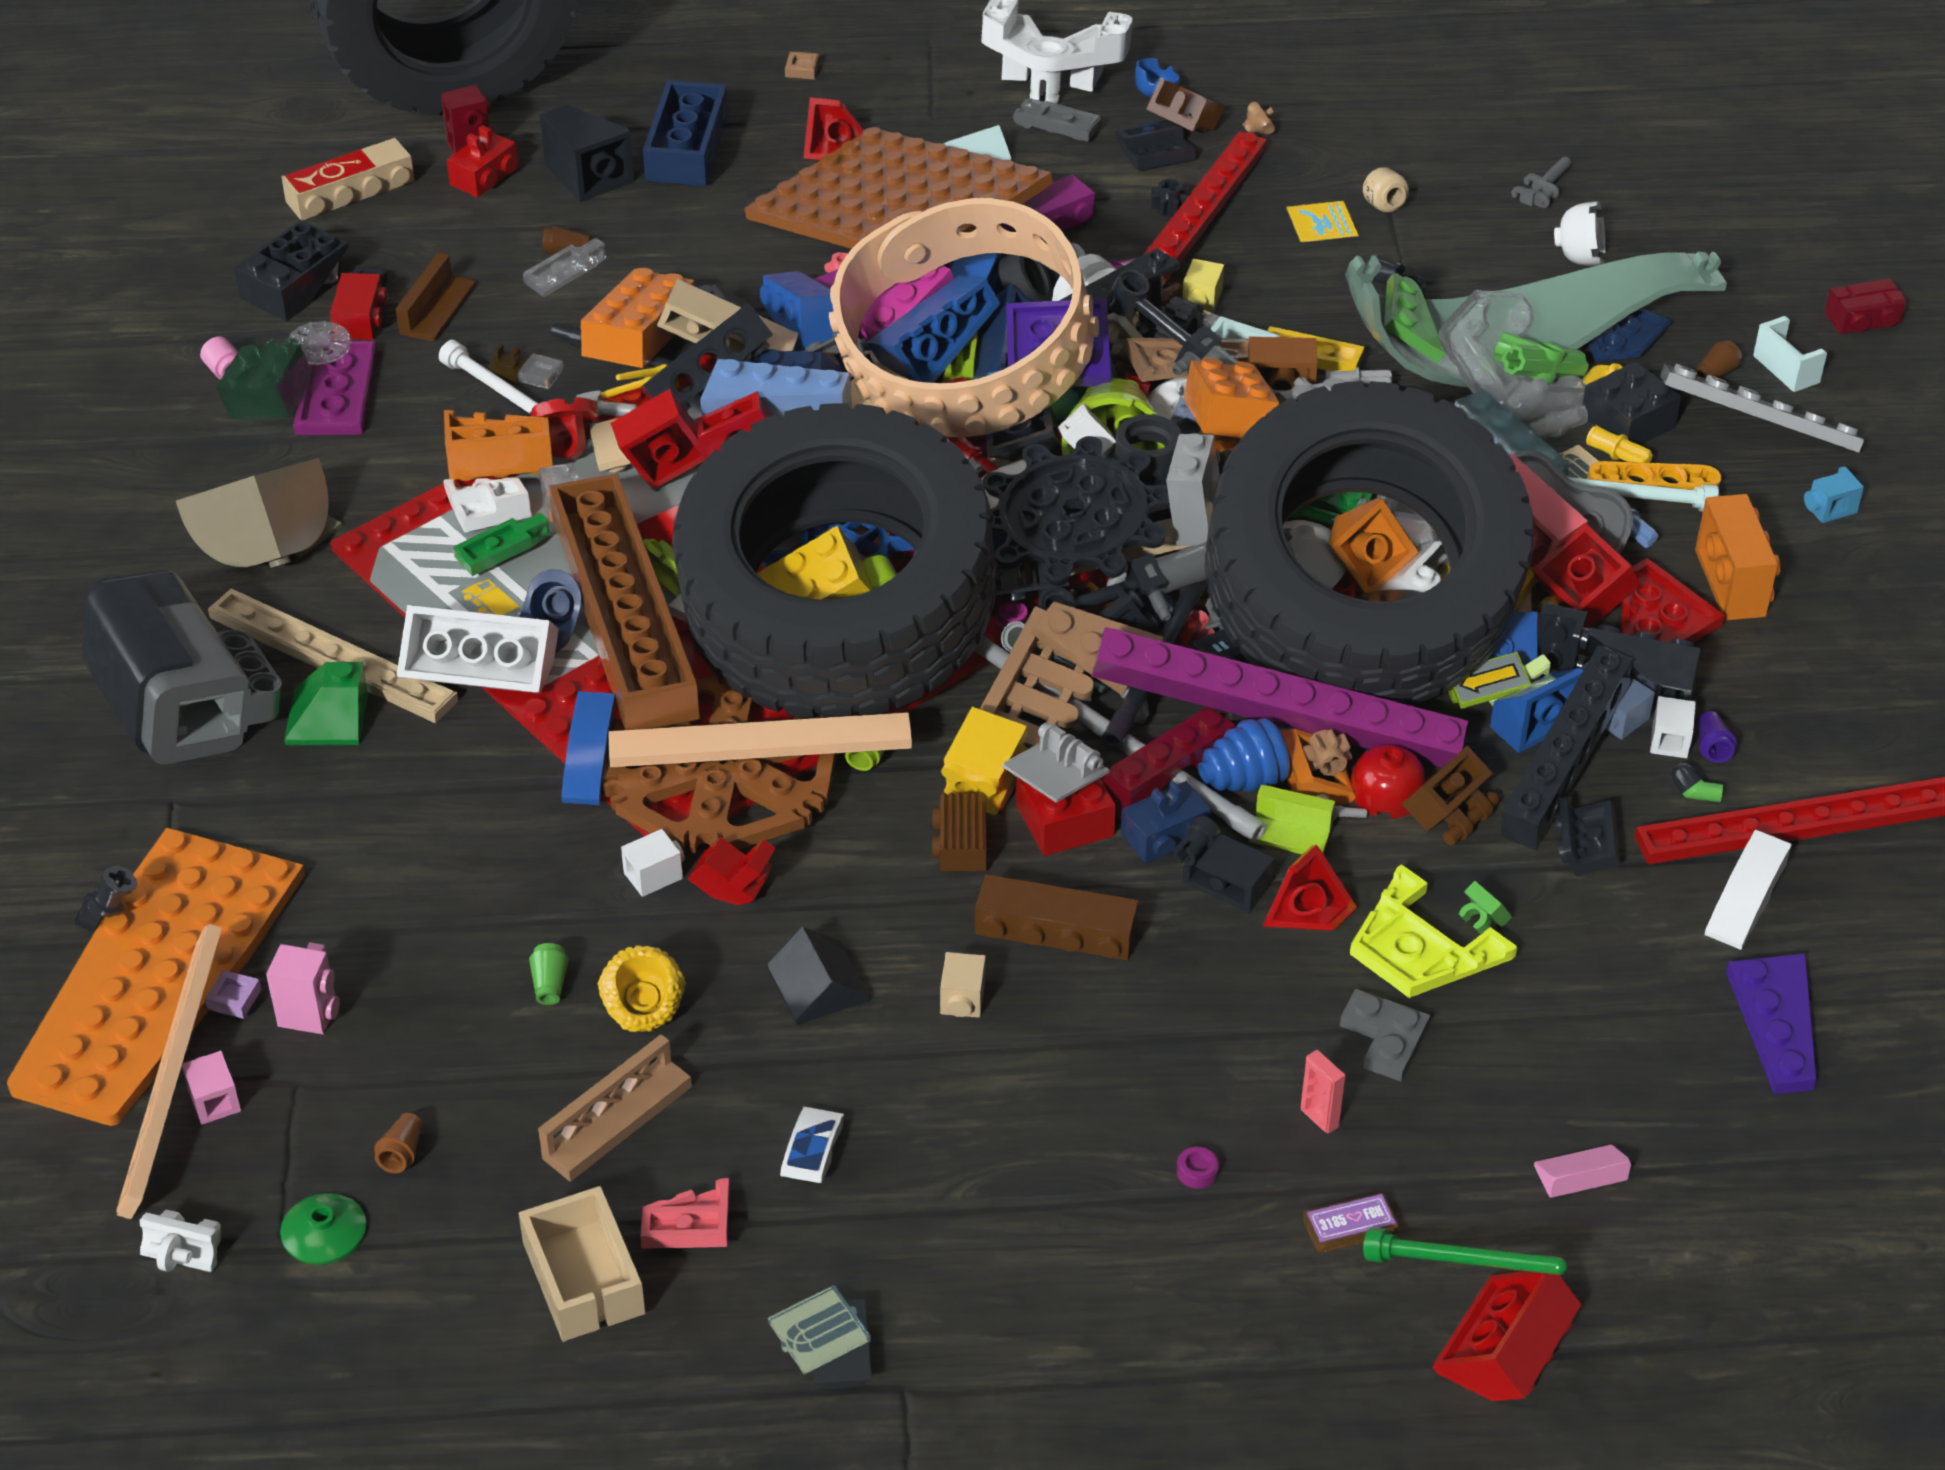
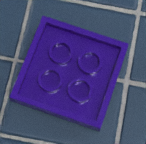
[1006,298,1111,387]

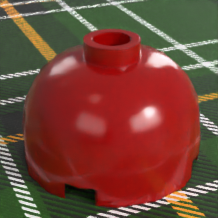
[1350,745,1426,818]

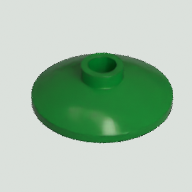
[280,1193,367,1265]

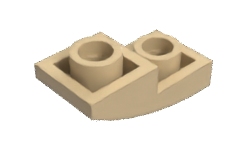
[589,418,631,472]

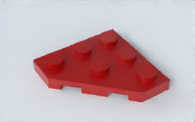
[1621,558,1725,643]

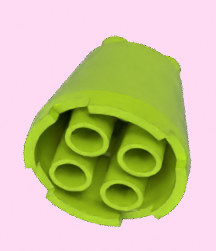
[1062,378,1165,456]

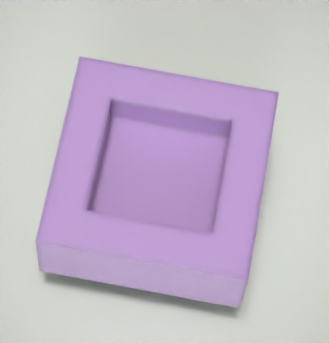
[205,970,262,1019]

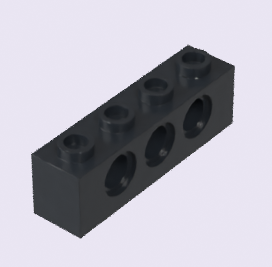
[640,303,773,411]

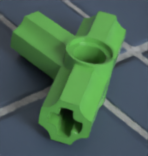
[1493,331,1589,383]

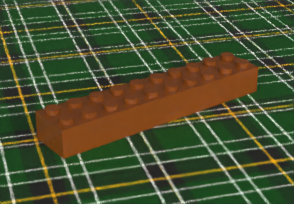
[549,473,699,730]

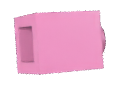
[182,1051,241,1125]

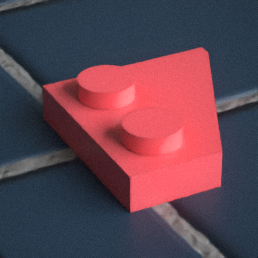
[641,1178,729,1249]

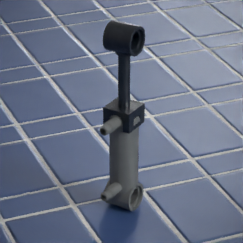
[1107,270,1283,401]
[1038,542,1207,621]

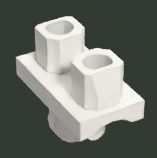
[140,1210,221,1272]

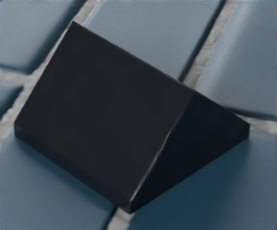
[767,926,870,1025]

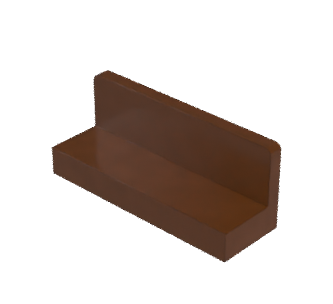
[396,253,475,342]

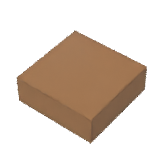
[785,52,819,79]

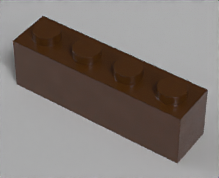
[975,874,1138,961]

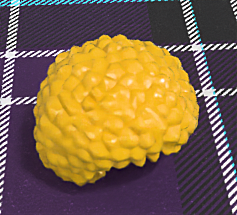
[598,945,686,1032]

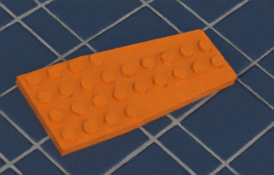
[7,828,305,1126]

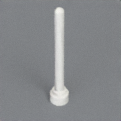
[439,340,538,414]

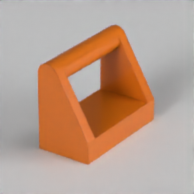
[1281,729,1355,804]

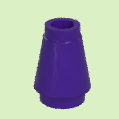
[1698,712,1737,763]

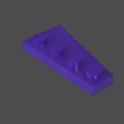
[1726,954,1816,1094]

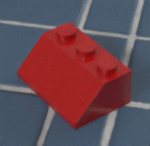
[1432,1271,1582,1401]

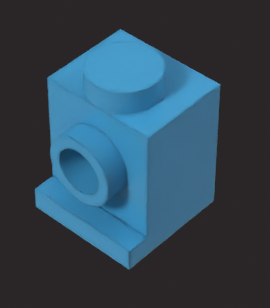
[1804,466,1864,523]

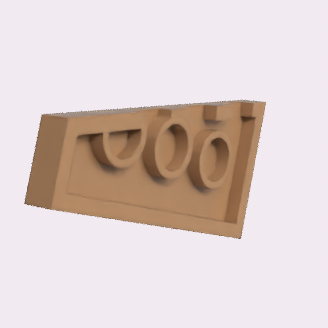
[1124,338,1249,382]

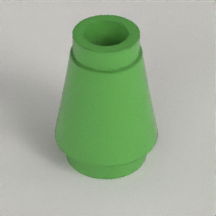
[529,943,569,1005]

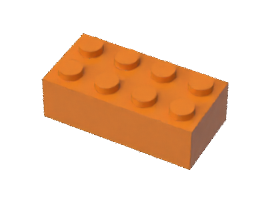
[581,268,694,368]

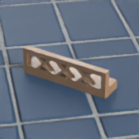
[538,1034,692,1182]

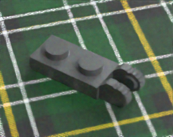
[1012,98,1101,142]

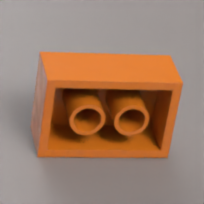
[1183,357,1279,438]
[1695,494,1780,621]

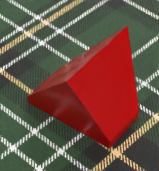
[803,98,864,161]
[1262,844,1357,931]

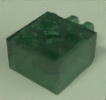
[216,338,312,419]

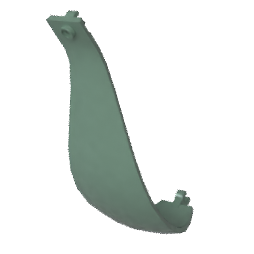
[1345,252,1727,387]

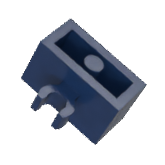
[1121,781,1211,863]

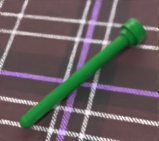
[1363,1227,1567,1275]

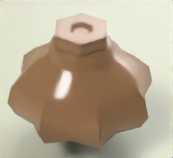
[1242,102,1275,134]

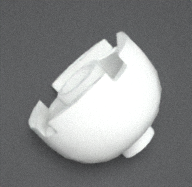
[1554,201,1606,266]

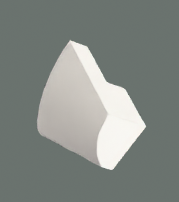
[443,478,531,533]

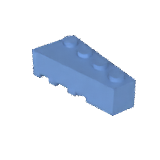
[700,359,852,431]

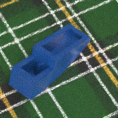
[561,691,617,805]

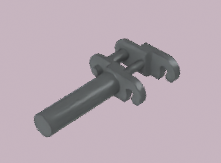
[1511,157,1571,208]

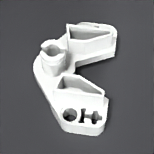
[982,0,1132,103]

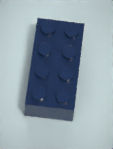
[643,80,728,186]

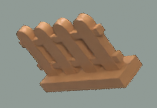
[980,606,1093,749]

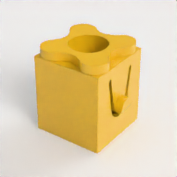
[941,707,1028,815]

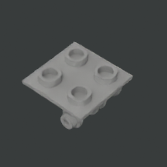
[1002,723,1110,803]

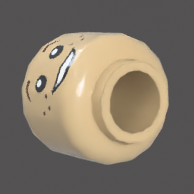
[1363,167,1409,212]

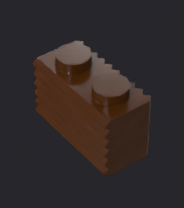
[932,792,986,871]

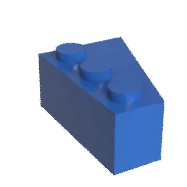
[760,271,838,357]

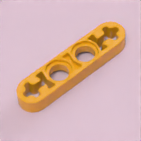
[1587,461,1721,490]

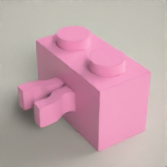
[266,942,340,1034]

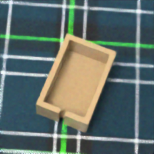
[518,1186,645,1342]

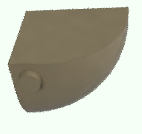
[176,458,328,568]

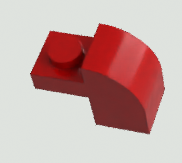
[687,837,775,905]

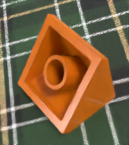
[1328,498,1419,594]

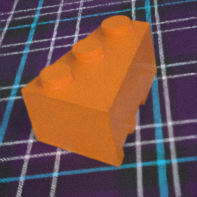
[444,410,553,481]

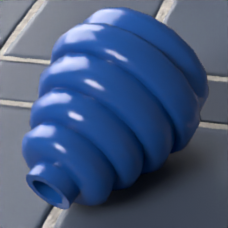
[1198,718,1290,792]

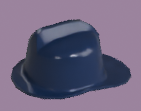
[520,569,582,653]

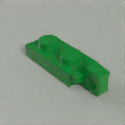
[453,513,550,576]

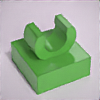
[1459,881,1512,934]

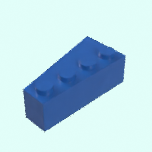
[866,275,1000,383]

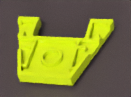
[1350,864,1517,998]

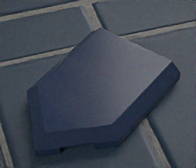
[1587,308,1671,362]

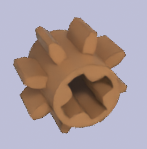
[1303,729,1352,776]

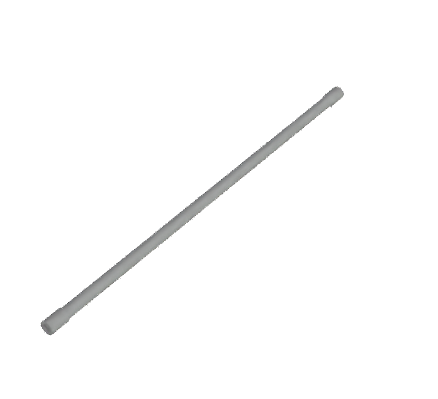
[799,529,1267,843]

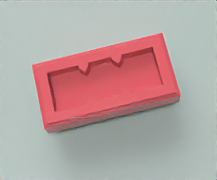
[1300,1050,1345,1134]

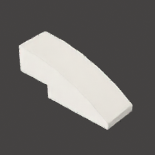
[1704,830,1792,950]

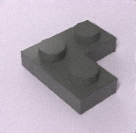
[1340,989,1430,1082]

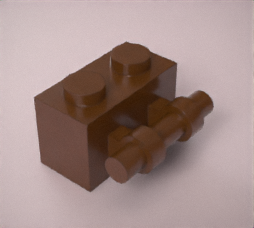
[1402,745,1499,845]

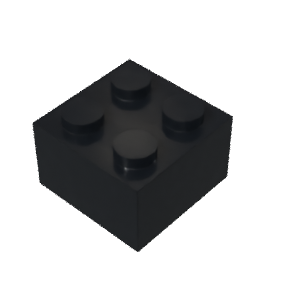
[1580,362,1681,445]

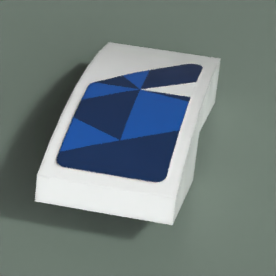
[781,1107,844,1183]

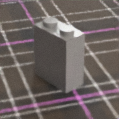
[1166,433,1220,546]

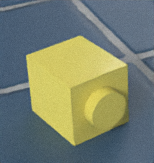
[1182,259,1224,313]

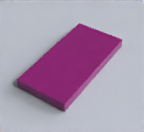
[293,341,377,435]

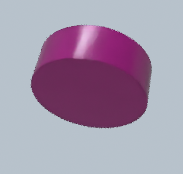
[1177,1147,1219,1189]

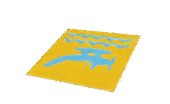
[1286,201,1359,242]

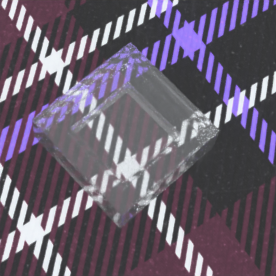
[518,353,563,389]

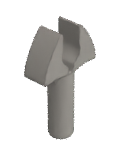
[576,391,637,424]

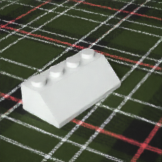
[396,605,559,693]

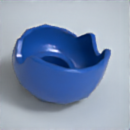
[1135,58,1180,98]

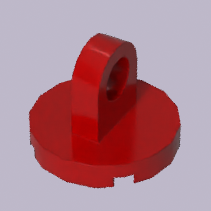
[530,397,598,460]

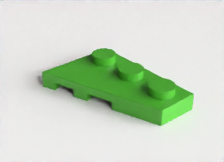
[1384,272,1445,363]

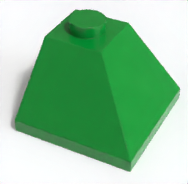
[284,662,368,745]

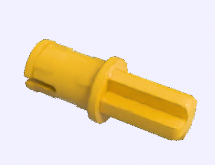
[1586,425,1653,463]

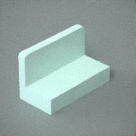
[944,125,1011,161]

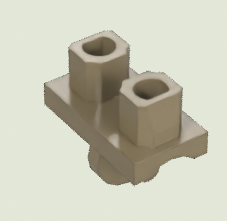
[1108,311,1143,364]

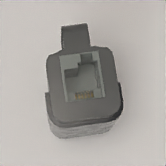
[82,570,282,764]

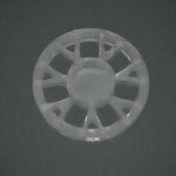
[288,321,351,364]

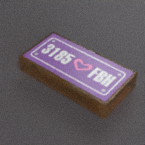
[1303,1192,1399,1253]

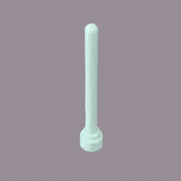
[1568,477,1718,512]

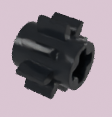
[1151,179,1188,218]

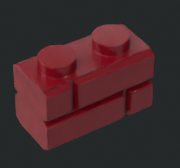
[1825,279,1906,334]

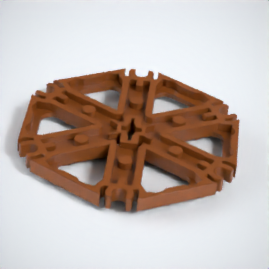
[602,674,837,854]

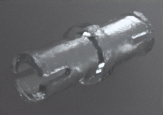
[1522,404,1588,444]

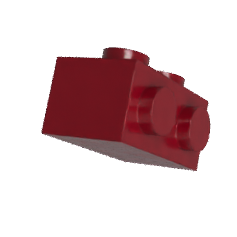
[441,85,494,154]

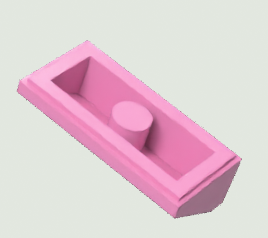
[1534,1145,1631,1198]

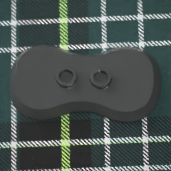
[1513,450,1633,554]

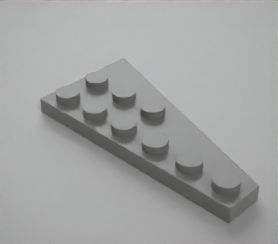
[1660,364,1864,452]

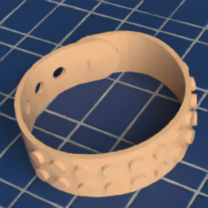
[829,198,1099,437]

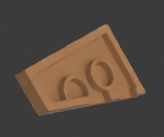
[1031,602,1164,696]

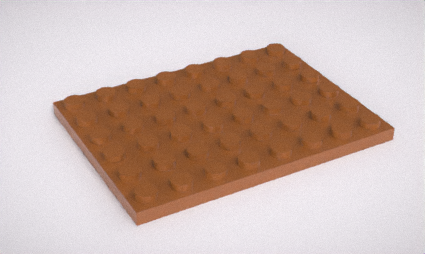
[744,127,1053,249]

